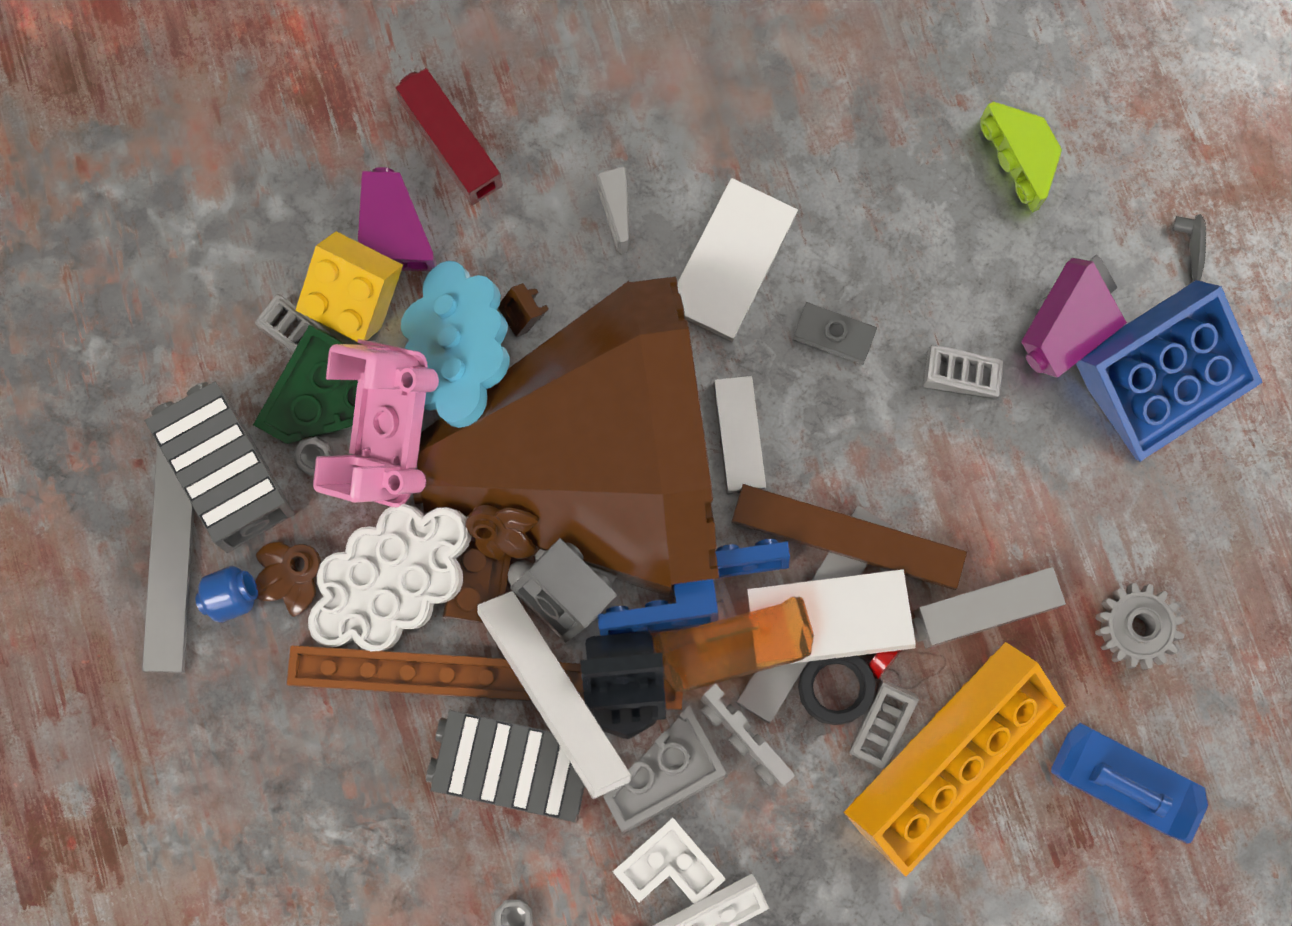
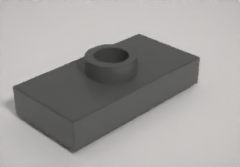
[793,302,877,365]

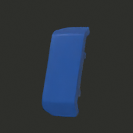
[1051,723,1208,844]

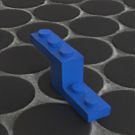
[598,539,790,636]

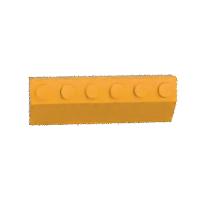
[843,642,1066,877]

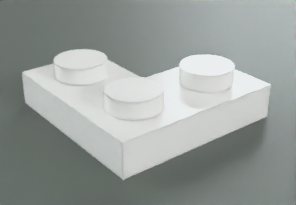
[612,818,726,904]

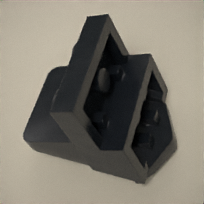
[580,631,666,739]

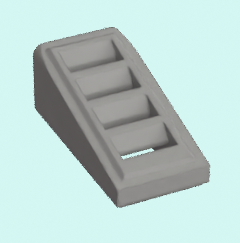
[597,167,629,254]
[255,294,341,353]
[923,345,1003,398]
[849,678,919,769]

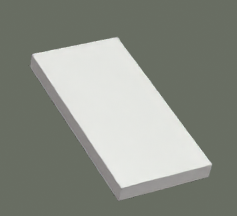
[677,178,798,342]
[747,569,916,668]

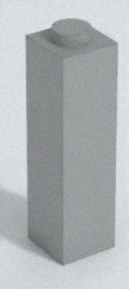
[912,567,1066,649]

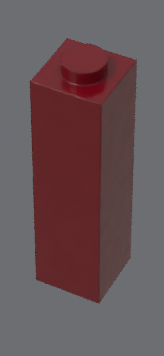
[395,68,503,206]

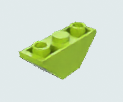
[980,102,1062,213]

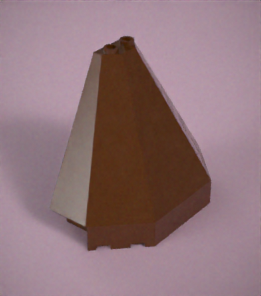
[413,276,719,597]

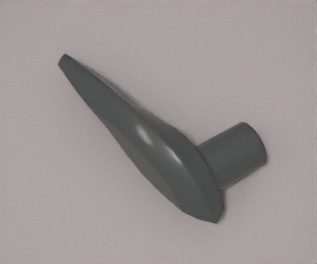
[1173,214,1206,281]

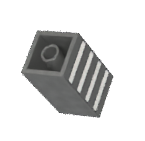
[144,381,295,553]
[426,710,585,823]

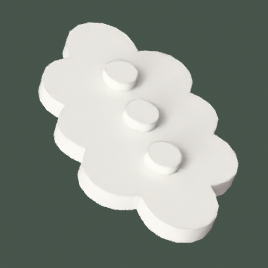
[308,504,472,651]

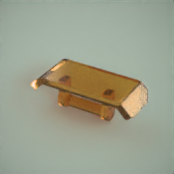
[653,597,814,691]

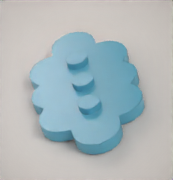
[401,261,510,428]

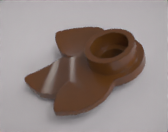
[465,505,539,560]
[255,542,321,617]

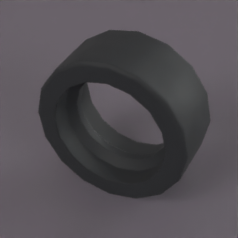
[798,655,876,726]

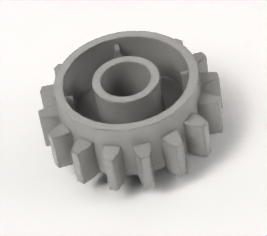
[1095,583,1185,670]

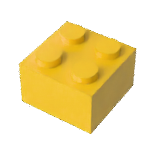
[295,231,403,345]

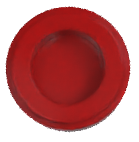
[868,650,902,680]

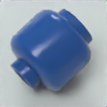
[195,566,258,623]

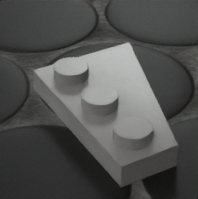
[700,683,795,787]
[603,705,728,834]

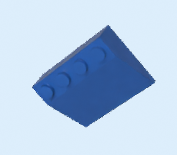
[1076,280,1263,462]

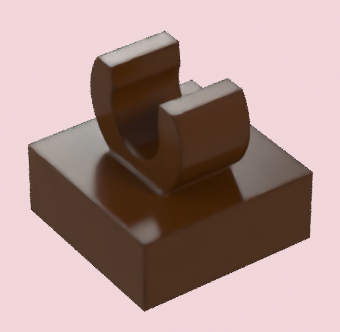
[498,283,549,337]

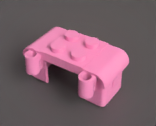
[313,339,439,507]

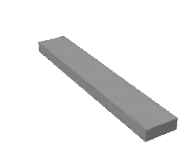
[142,444,195,673]
[736,506,891,724]

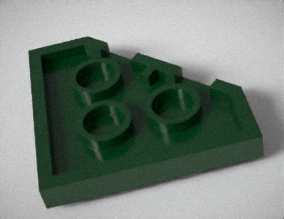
[253,324,358,444]

